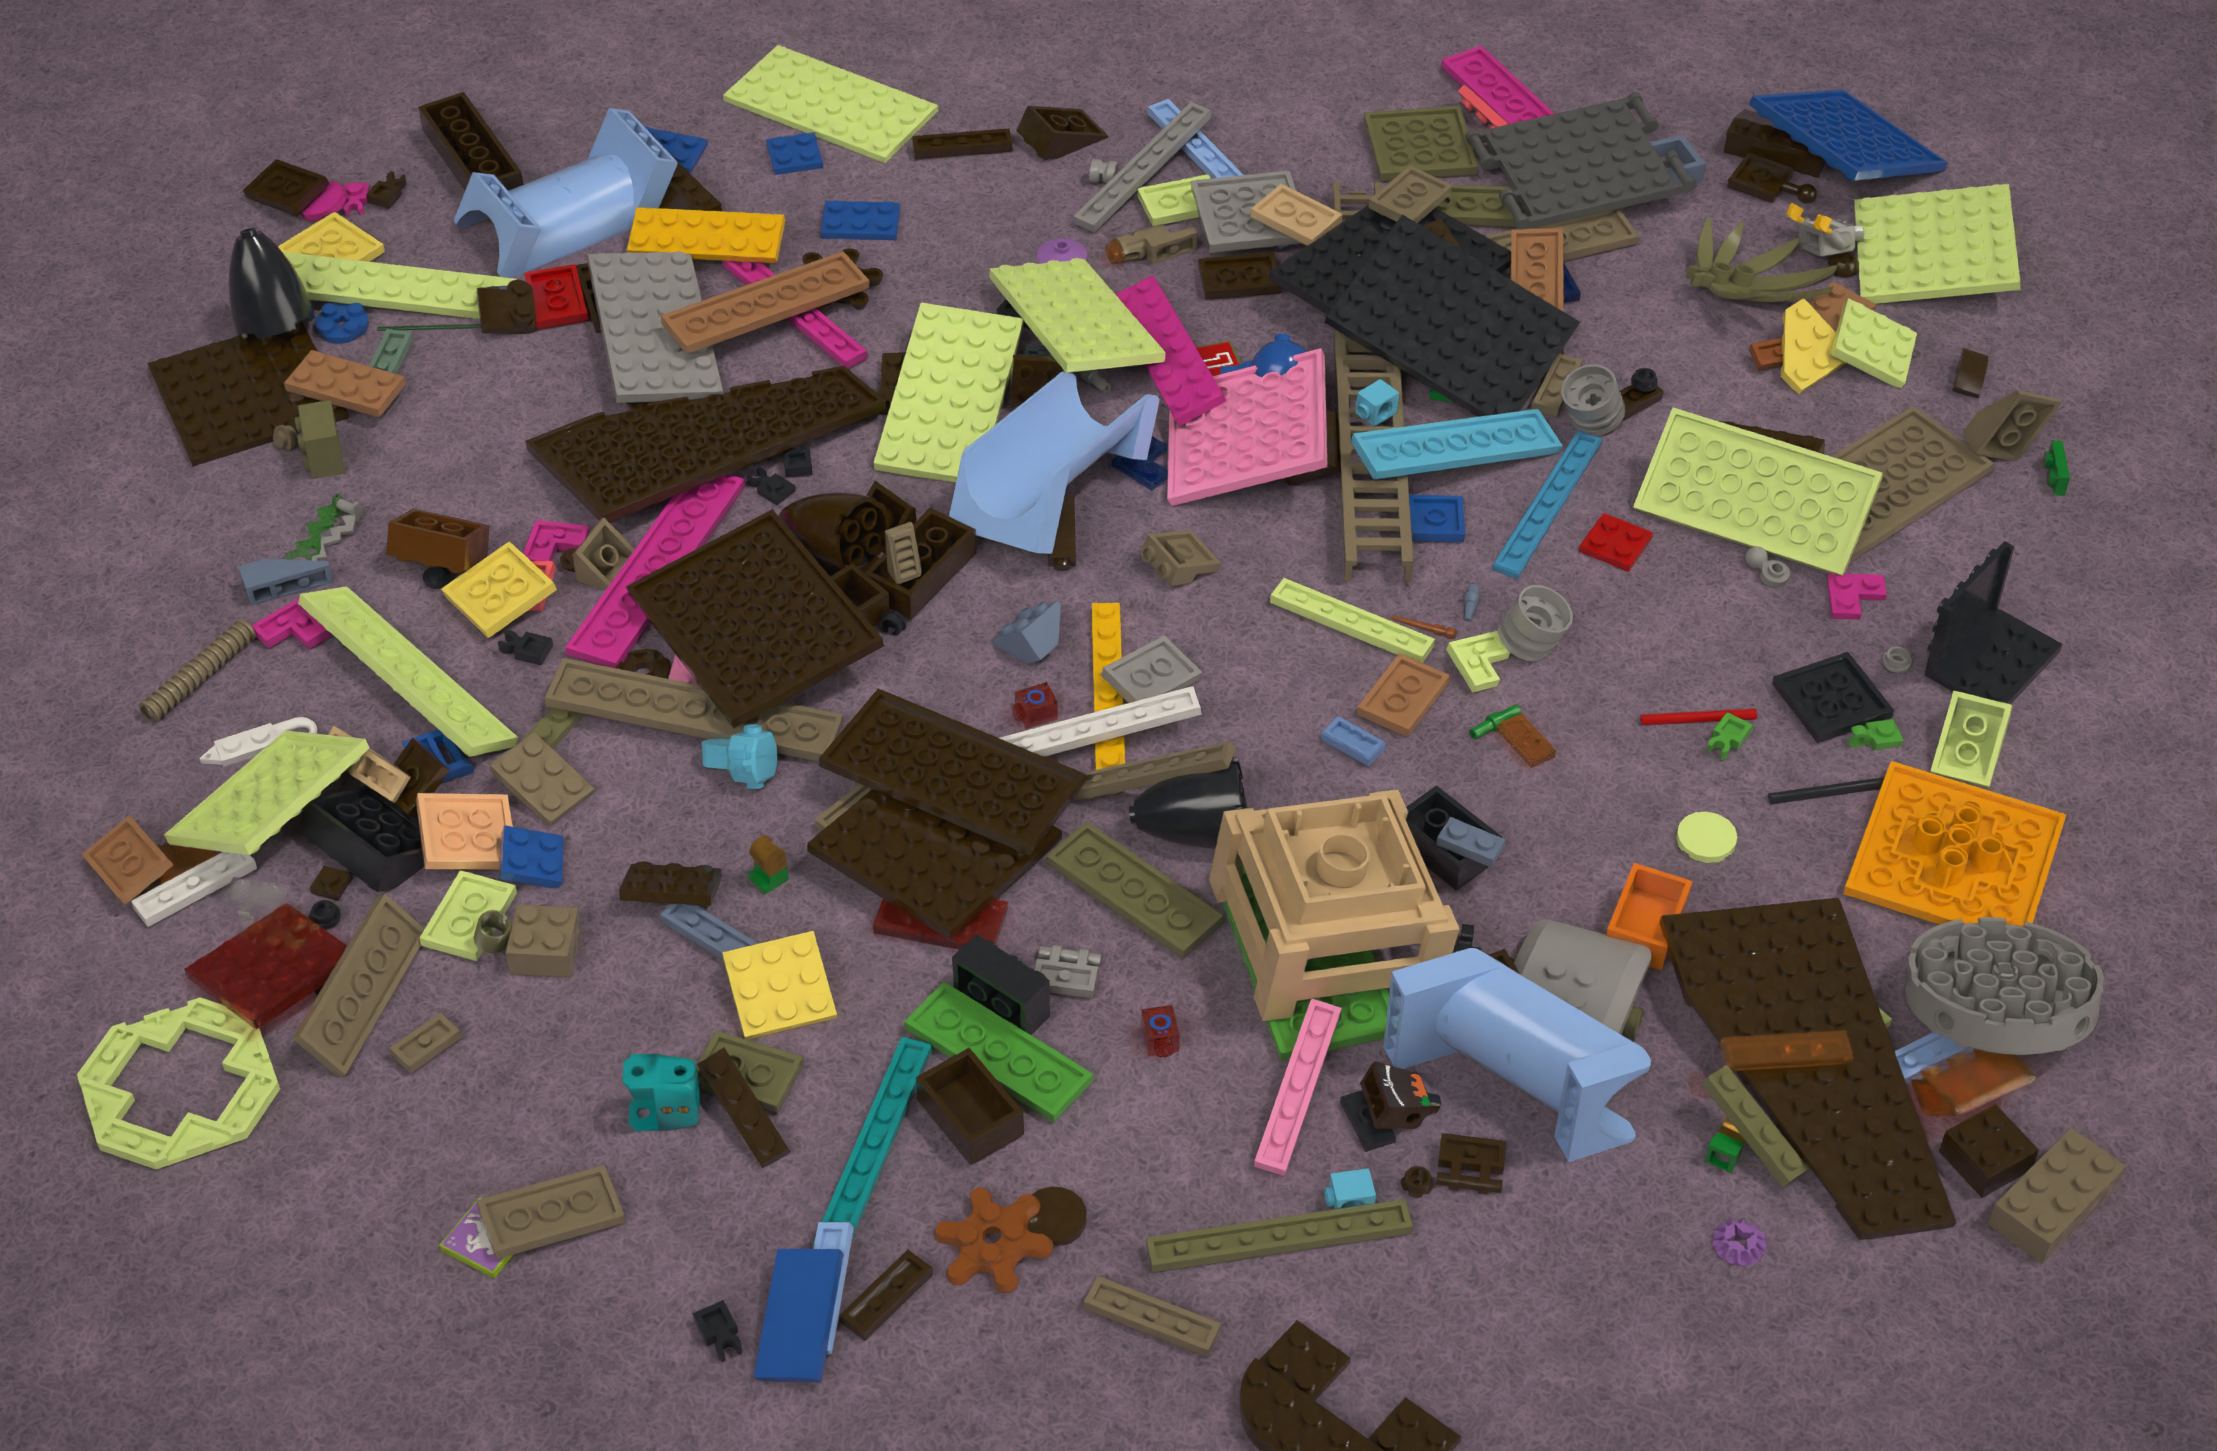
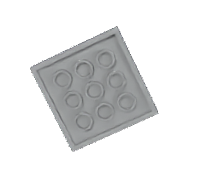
[1191,171,1301,253]

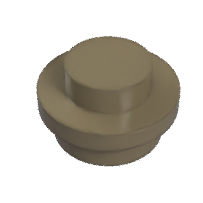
[273,425,298,451]

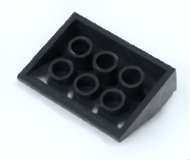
[298,785,425,892]

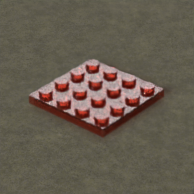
[184,903,347,1030]

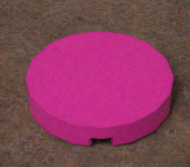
[300,181,346,221]

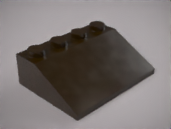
[1723,109,1826,178]

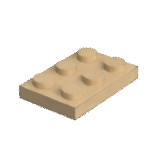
[1250,184,1343,246]

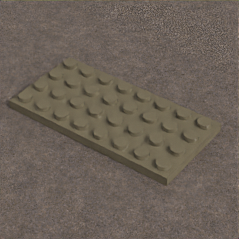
[1831,406,1994,563]

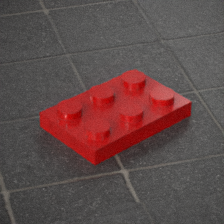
[524,264,589,329]

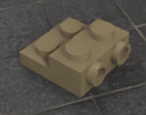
[1141,530,1221,586]

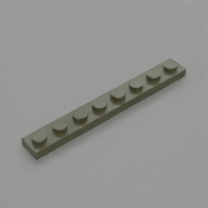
[1146,1199,1413,1272]

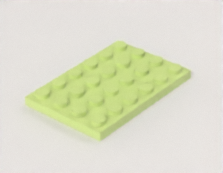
[164,731,370,855]

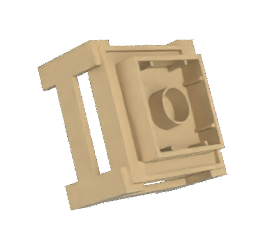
[1209,789,1459,1021]

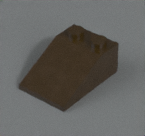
[1016,106,1108,160]

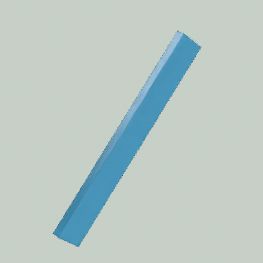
[1492,431,1603,579]

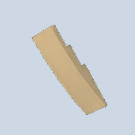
[328,726,411,803]

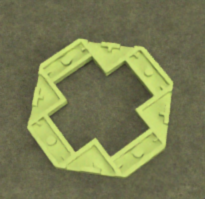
[77,997,280,1170]

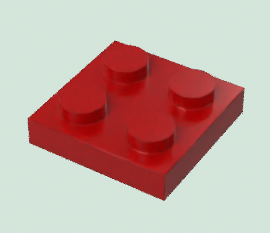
[1579,512,1654,572]

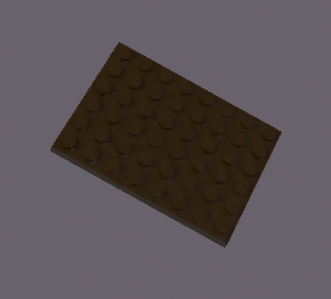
[626,509,885,729]

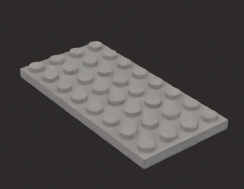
[587,251,723,403]

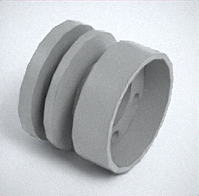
[1561,364,1626,436]
[1498,585,1573,662]

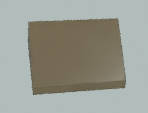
[573,517,635,590]

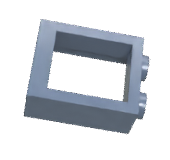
[1650,135,1706,183]

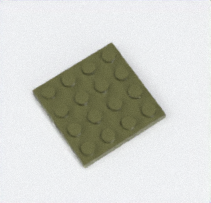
[1364,106,1478,181]

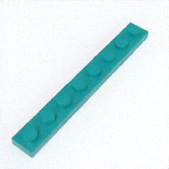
[813,1037,932,1248]

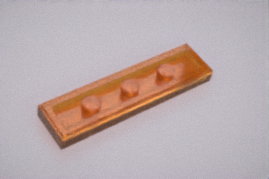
[1719,1030,1854,1071]

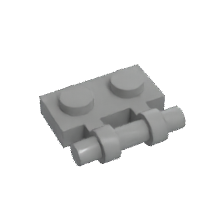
[1034,945,1102,999]

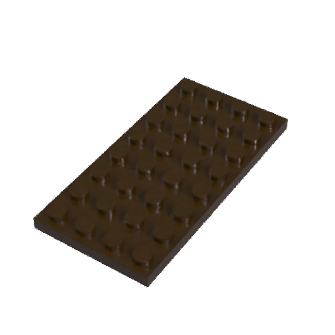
[819,688,1086,855]

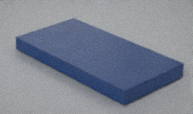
[754,1249,844,1382]

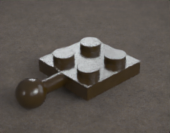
[1727,152,1817,204]

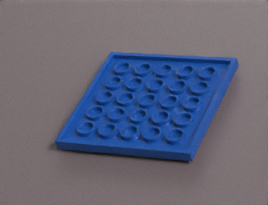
[1748,89,1948,181]

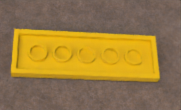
[627,207,786,263]

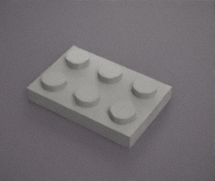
[1101,635,1203,703]

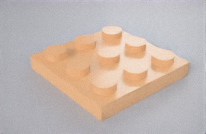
[416,793,513,870]

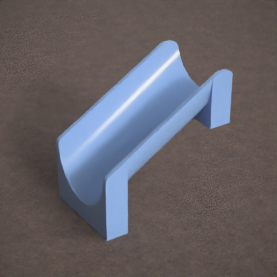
[454,108,678,278]
[949,372,1160,554]
[1383,948,1651,1162]

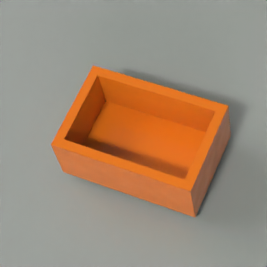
[1606,863,1693,971]

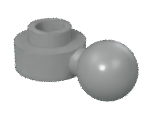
[1745,546,1790,587]

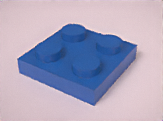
[766,132,823,175]
[1409,495,1465,542]
[499,825,563,888]

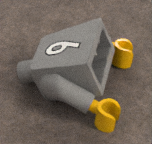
[1786,203,1864,256]

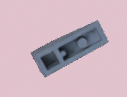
[238,559,333,606]

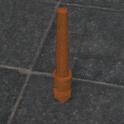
[1391,615,1457,639]

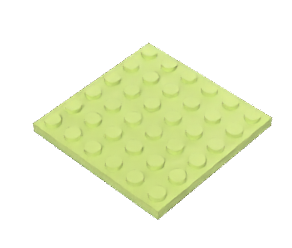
[1854,184,2021,304]

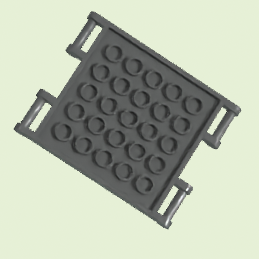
[1465,92,1697,229]

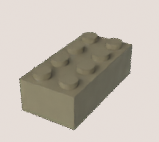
[1988,1127,2126,1264]

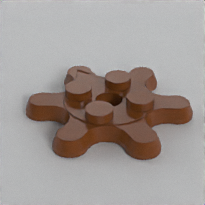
[934,1187,1054,1293]

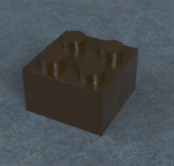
[1939,1104,2039,1198]

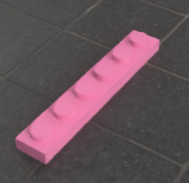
[1254,998,1341,1177]

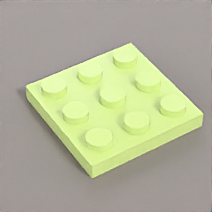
[1830,298,1917,388]

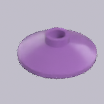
[1037,238,1087,264]

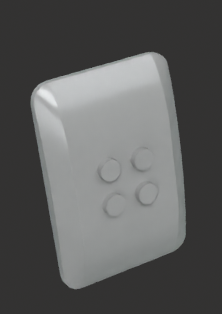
[1514,919,1652,1035]

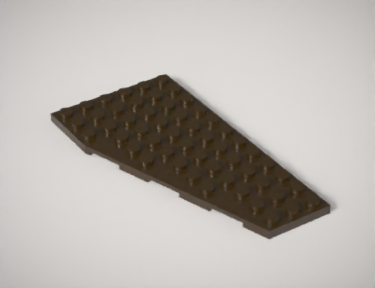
[525,366,886,522]
[1659,898,1956,1240]

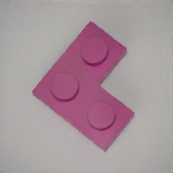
[523,520,590,561]
[1826,573,1887,620]
[251,598,333,649]

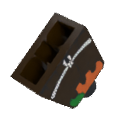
[1360,1061,1441,1129]

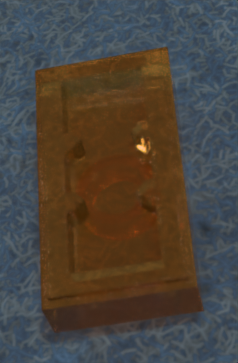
[1497,713,1556,768]

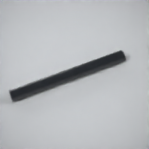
[1768,777,1884,805]

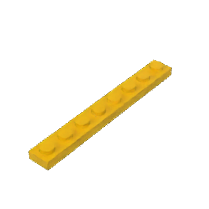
[1092,603,1125,770]

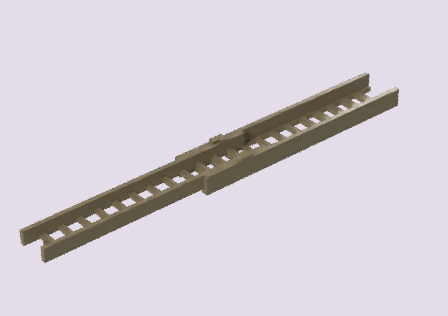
[1332,181,1413,582]

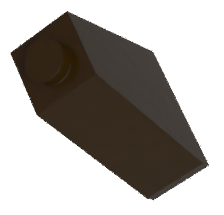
[1048,495,1076,571]

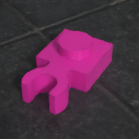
[343,182,370,216]

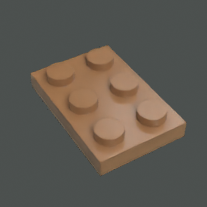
[1809,282,1877,332]
[1357,653,1450,737]
[81,815,173,905]

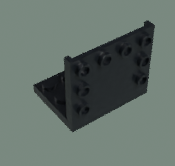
[1924,541,2062,705]

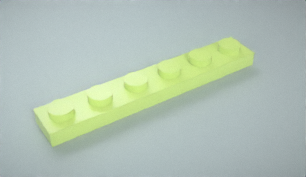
[1270,578,1435,663]

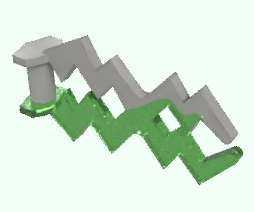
[285,493,363,561]

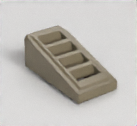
[885,522,921,584]

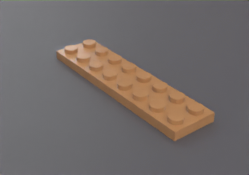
[661,251,869,354]

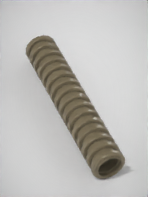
[139,619,256,723]

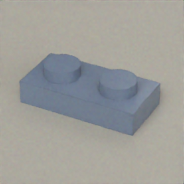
[1437,817,1506,868]

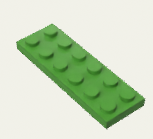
[904,982,1093,1123]

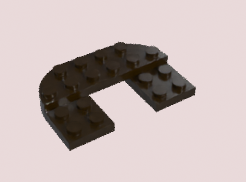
[1239,1320,1461,1451]

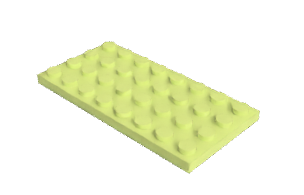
[723,45,938,163]
[989,258,1166,373]
[874,302,1023,482]
[1633,407,1883,576]

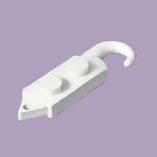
[200,717,317,767]

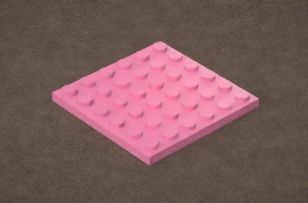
[1167,348,1327,506]

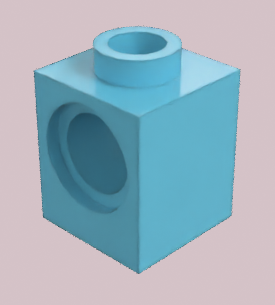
[1356,379,1399,427]
[1324,1168,1376,1209]

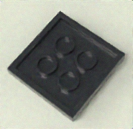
[1772,652,1894,743]

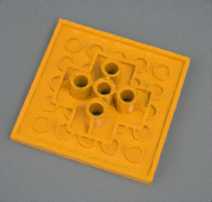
[1843,761,2067,927]

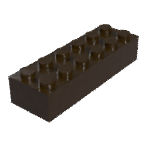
[418,92,524,191]

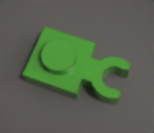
[1706,712,1753,760]

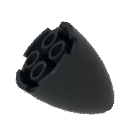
[229,228,315,338]
[1129,756,1247,848]

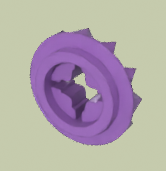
[1713,1217,1767,1266]

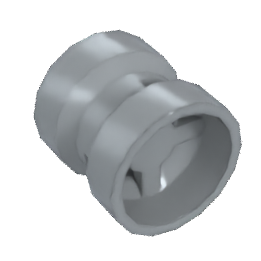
[1089,158,1119,184]

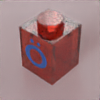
[1011,682,1058,729]
[1141,1005,1180,1058]

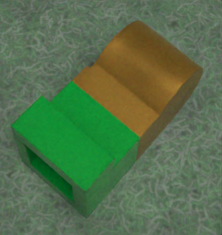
[748,835,789,895]
[1705,1117,1747,1173]

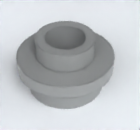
[1882,646,1912,673]

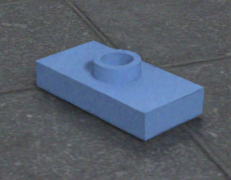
[1321,716,1386,767]

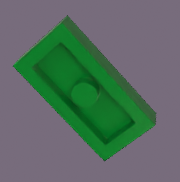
[2043,440,2070,496]

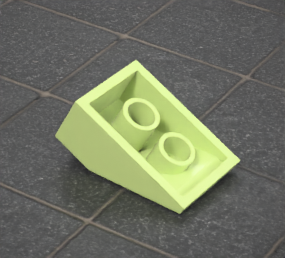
[1930,691,2012,788]

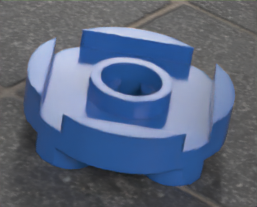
[315,303,369,344]

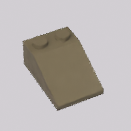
[1962,390,2062,461]

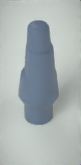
[1464,584,1480,622]

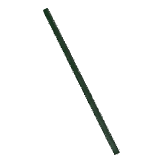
[377,324,481,331]

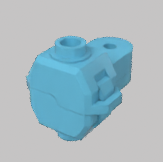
[701,724,777,789]

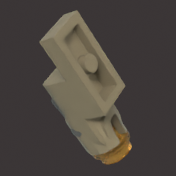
[1105,224,1197,264]

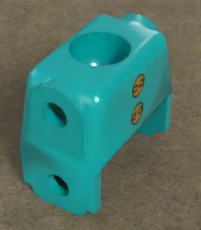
[622,1054,700,1132]

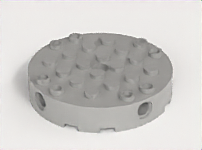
[1904,917,2104,1055]

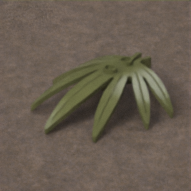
[1685,216,1838,303]

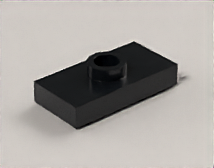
[1340,1090,1396,1152]

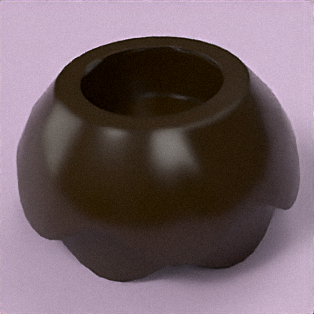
[1827,251,1859,278]

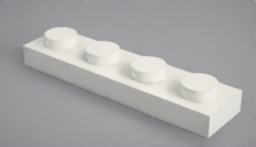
[131,852,257,927]

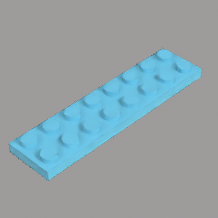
[1350,409,1563,479]

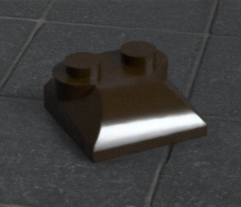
[476,280,536,334]

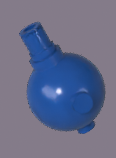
[1220,334,1307,377]

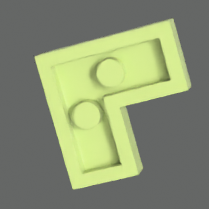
[1446,631,1511,693]

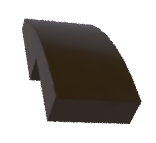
[1952,348,1989,398]

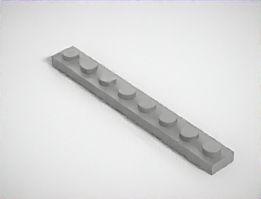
[1073,102,1212,233]

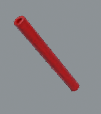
[1640,708,1757,726]

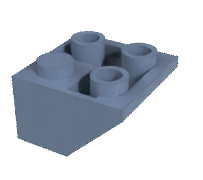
[991,600,1061,664]

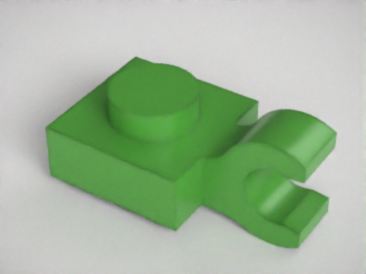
[1848,719,1904,751]

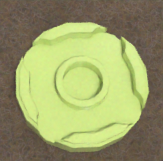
[1676,812,1738,863]

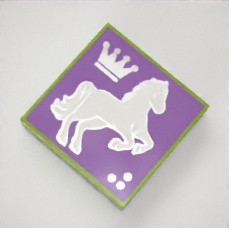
[439,1197,513,1278]

